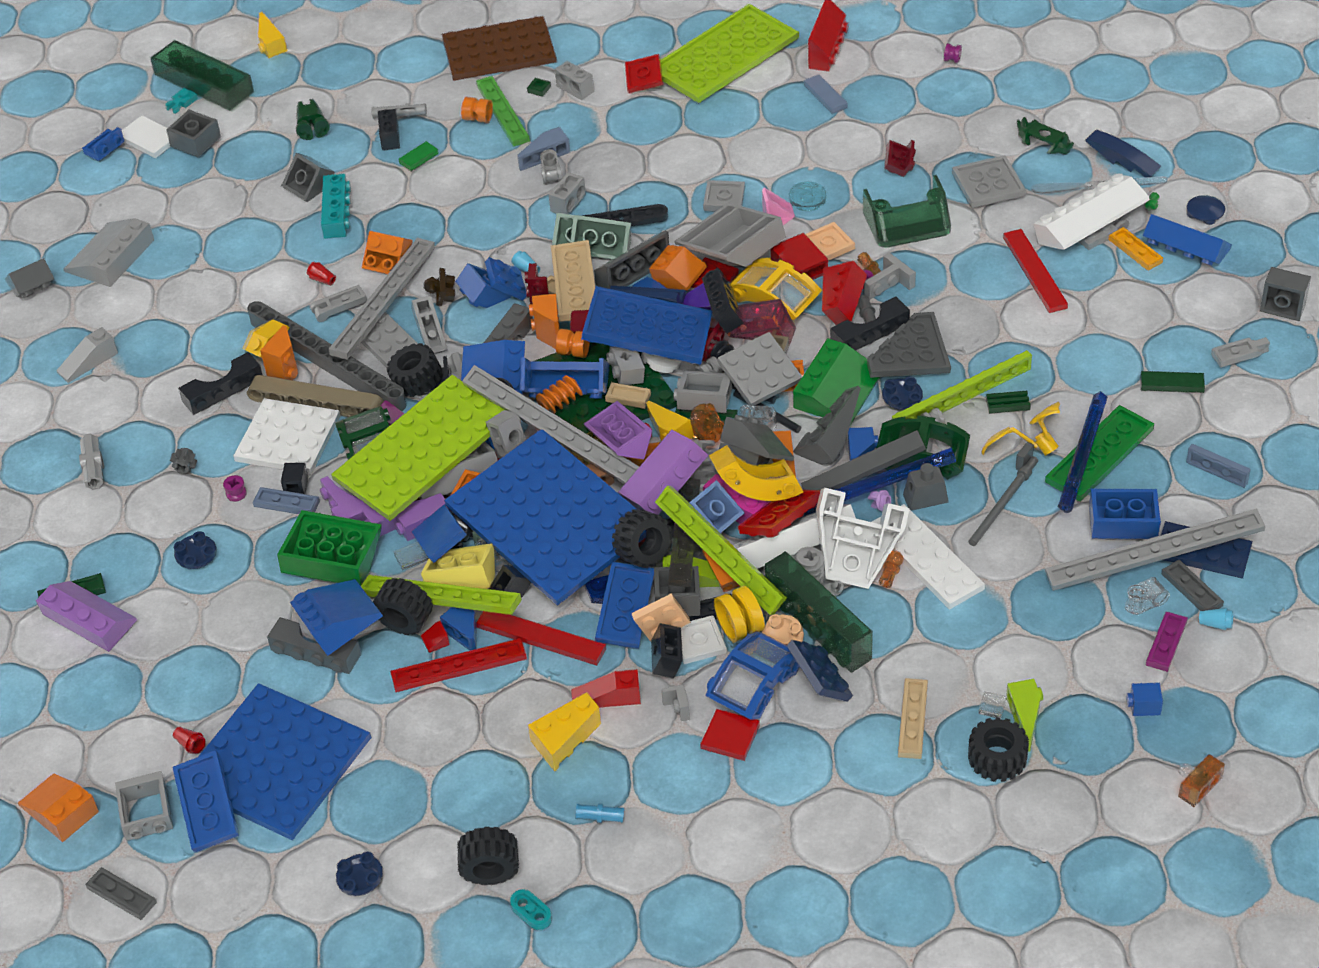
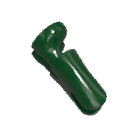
[295,99,330,140]

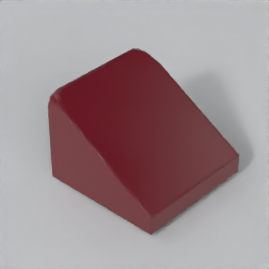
[570,310,589,334]

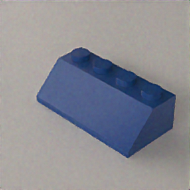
[1143,214,1232,266]

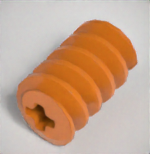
[536,375,583,414]

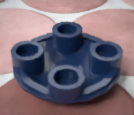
[1186,195,1226,225]
[882,376,923,410]
[173,531,217,569]
[336,851,383,896]

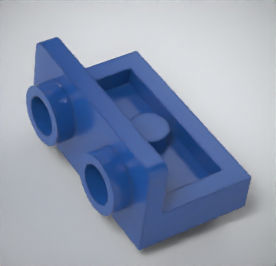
[82,127,125,161]

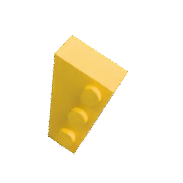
[528,692,601,772]

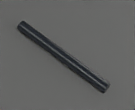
[733,389,801,433]

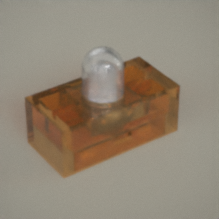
[1178,754,1225,807]

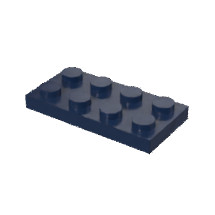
[1161,521,1253,579]

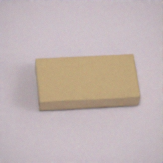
[605,382,651,408]

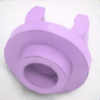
[868,490,891,511]

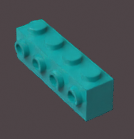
[321,174,351,239]

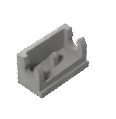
[694,439,718,484]

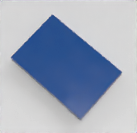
[411,504,467,563]

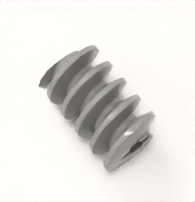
[796,547,824,595]

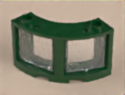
[335,406,391,460]

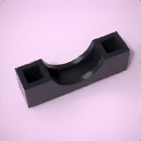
[830,296,910,351]
[178,352,263,415]

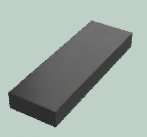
[1161,560,1224,611]
[85,867,157,920]

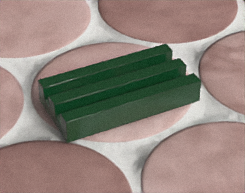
[986,390,1031,414]

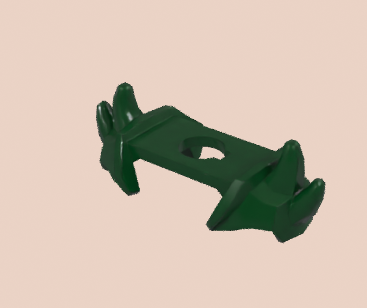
[1017,117,1074,155]

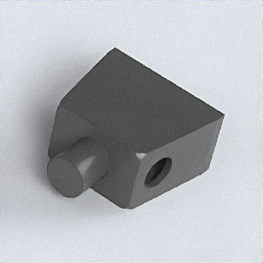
[903,463,949,511]

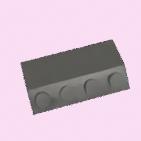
[594,230,669,289]

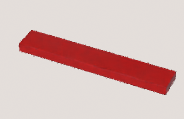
[1003,229,1068,313]
[476,611,606,666]
[390,638,527,692]

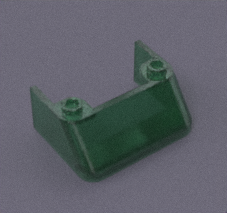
[863,175,951,248]

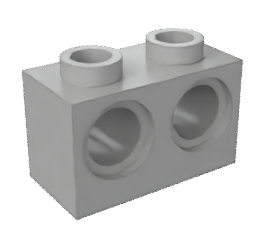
[554,61,594,100]
[549,172,586,214]

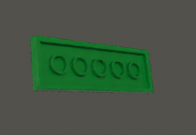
[1045,405,1154,502]

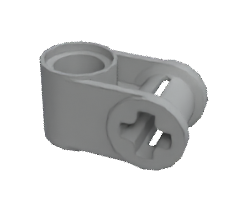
[541,150,562,184]

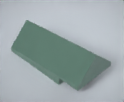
[552,213,631,259]

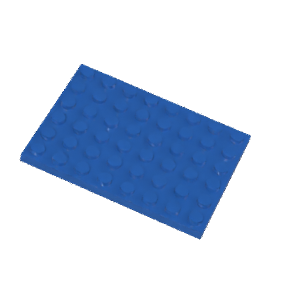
[444,430,646,606]

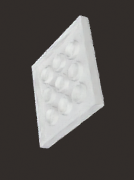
[234,398,341,475]

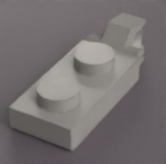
[1211,338,1270,368]

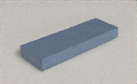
[804,74,848,114]
[1186,444,1251,488]
[253,487,320,514]

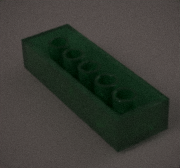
[150,40,254,111]
[764,551,873,673]

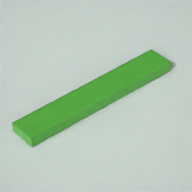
[476,76,530,147]

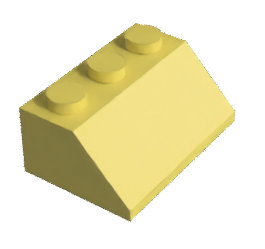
[421,544,495,589]

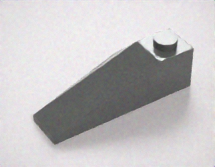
[793,386,861,465]

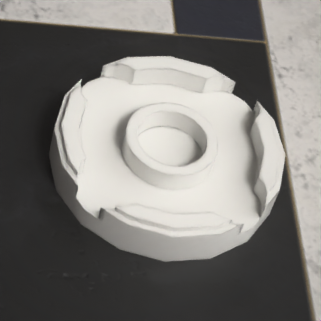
[641,352,681,373]

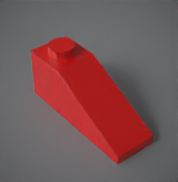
[571,669,641,708]

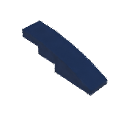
[1085,129,1161,180]

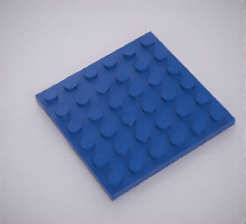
[198,683,372,841]

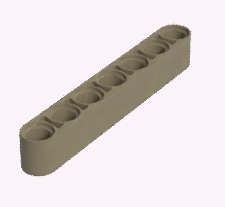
[247,375,384,417]

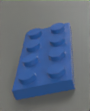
[595,562,654,649]
[172,750,239,852]

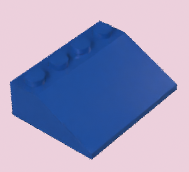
[461,340,525,394]
[290,579,383,656]

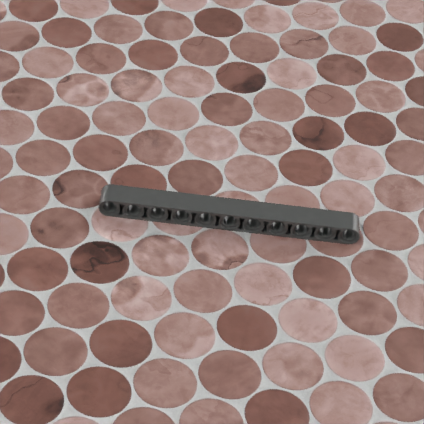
[247,301,406,411]

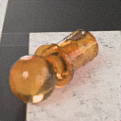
[879,550,904,588]

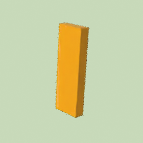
[1109,227,1163,271]

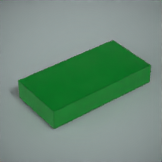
[398,141,439,171]

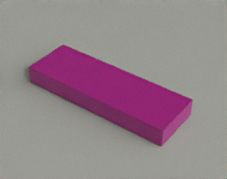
[1146,611,1188,672]

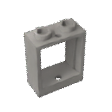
[674,370,732,413]
[115,771,173,841]

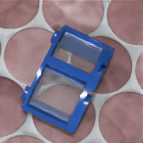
[705,632,800,720]

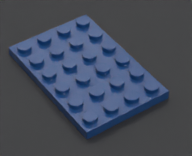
[581,286,712,365]

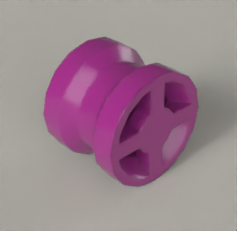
[944,43,962,63]
[223,475,247,502]

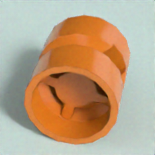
[461,97,493,123]
[556,329,590,358]

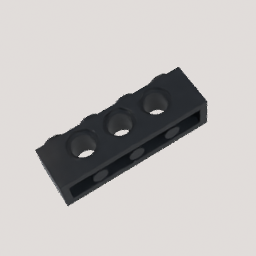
[702,268,744,334]

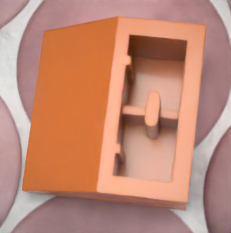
[362,231,413,274]

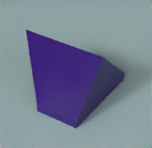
[683,283,712,310]

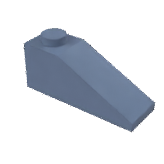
[517,127,570,171]

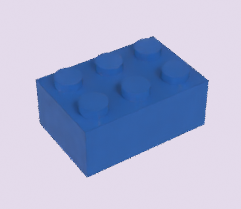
[1089,489,1161,539]

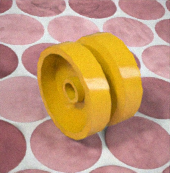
[714,585,765,643]

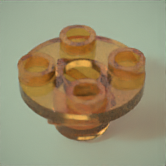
[691,403,724,443]

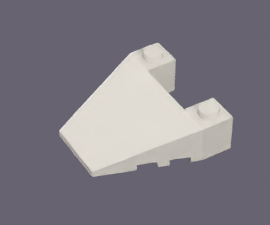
[816,488,910,589]

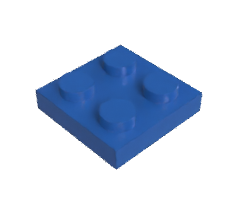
[485,257,527,301]

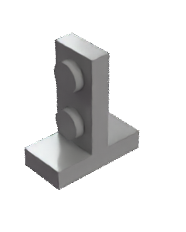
[864,253,916,300]

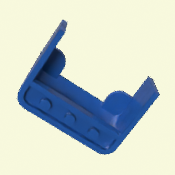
[520,357,609,399]

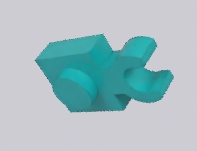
[165,88,198,114]

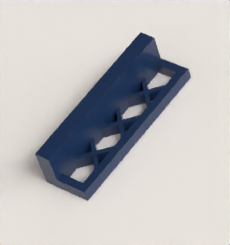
[610,285,686,304]

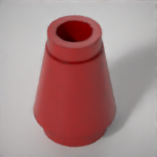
[306,261,336,286]
[173,726,206,754]

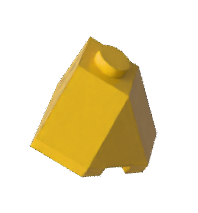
[242,319,290,358]

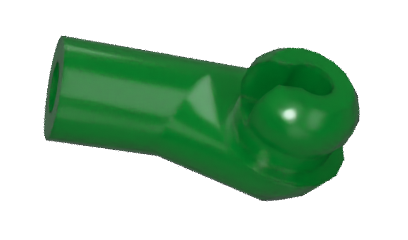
[1144,192,1160,210]

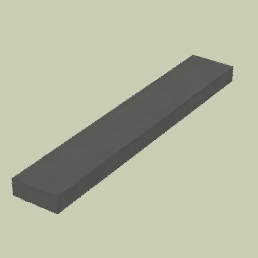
[801,430,926,490]

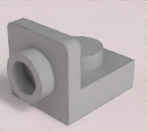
[661,684,690,721]

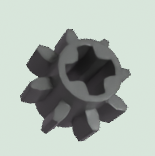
[170,448,197,473]

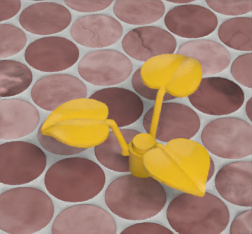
[981,402,1060,456]

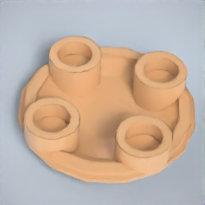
[761,614,804,645]

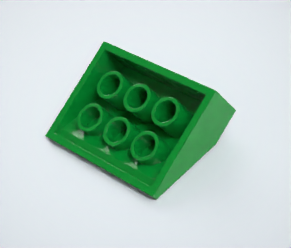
[793,338,880,425]
[277,510,382,586]

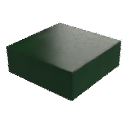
[527,78,551,97]

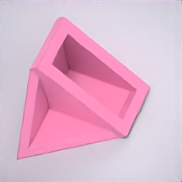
[762,187,795,225]

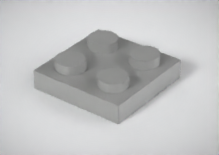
[703,180,745,211]

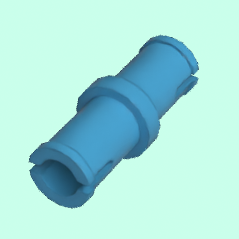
[576,803,625,823]

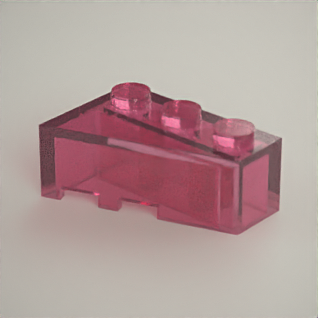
[728,298,796,344]

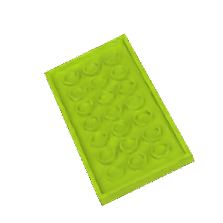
[661,4,799,103]
[331,375,504,521]

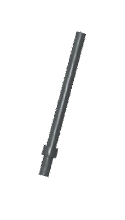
[968,456,1038,546]

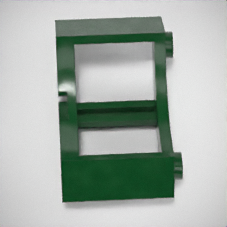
[876,416,970,480]

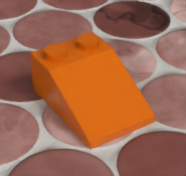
[18,773,99,842]

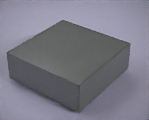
[1016,442,1034,470]

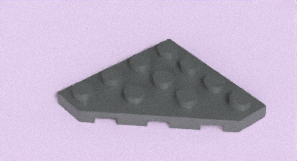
[867,312,951,378]

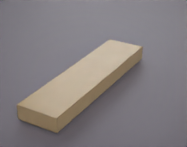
[898,678,928,759]

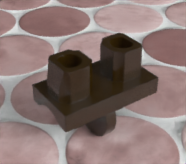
[424,268,455,306]

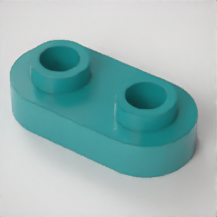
[510,889,552,930]

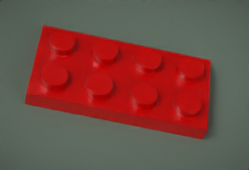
[738,489,821,538]

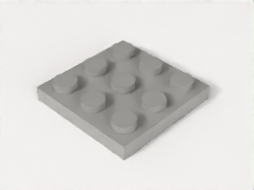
[952,155,1026,208]
[717,332,802,408]

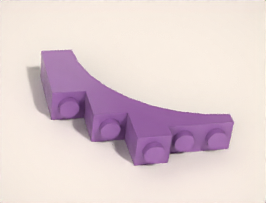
[320,476,452,541]

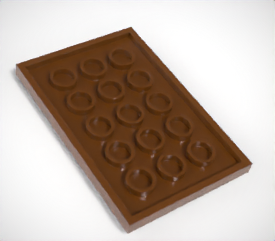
[442,16,557,81]

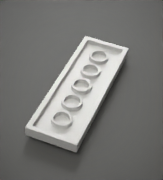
[872,504,985,610]

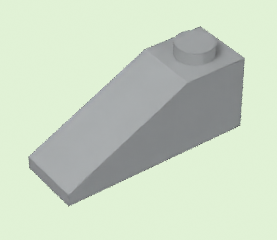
[411,295,448,354]
[56,327,118,383]

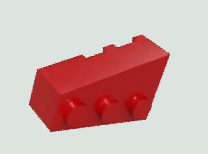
[822,260,867,325]

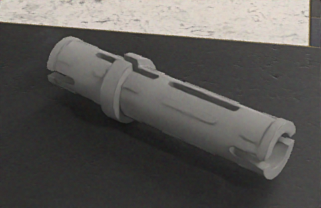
[371,103,427,119]

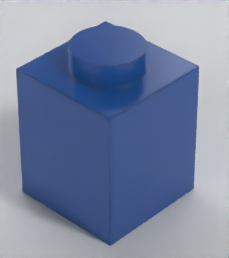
[1126,683,1163,716]

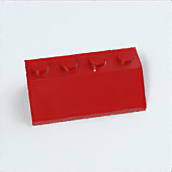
[808,0,849,72]

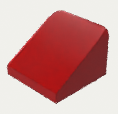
[421,620,450,653]

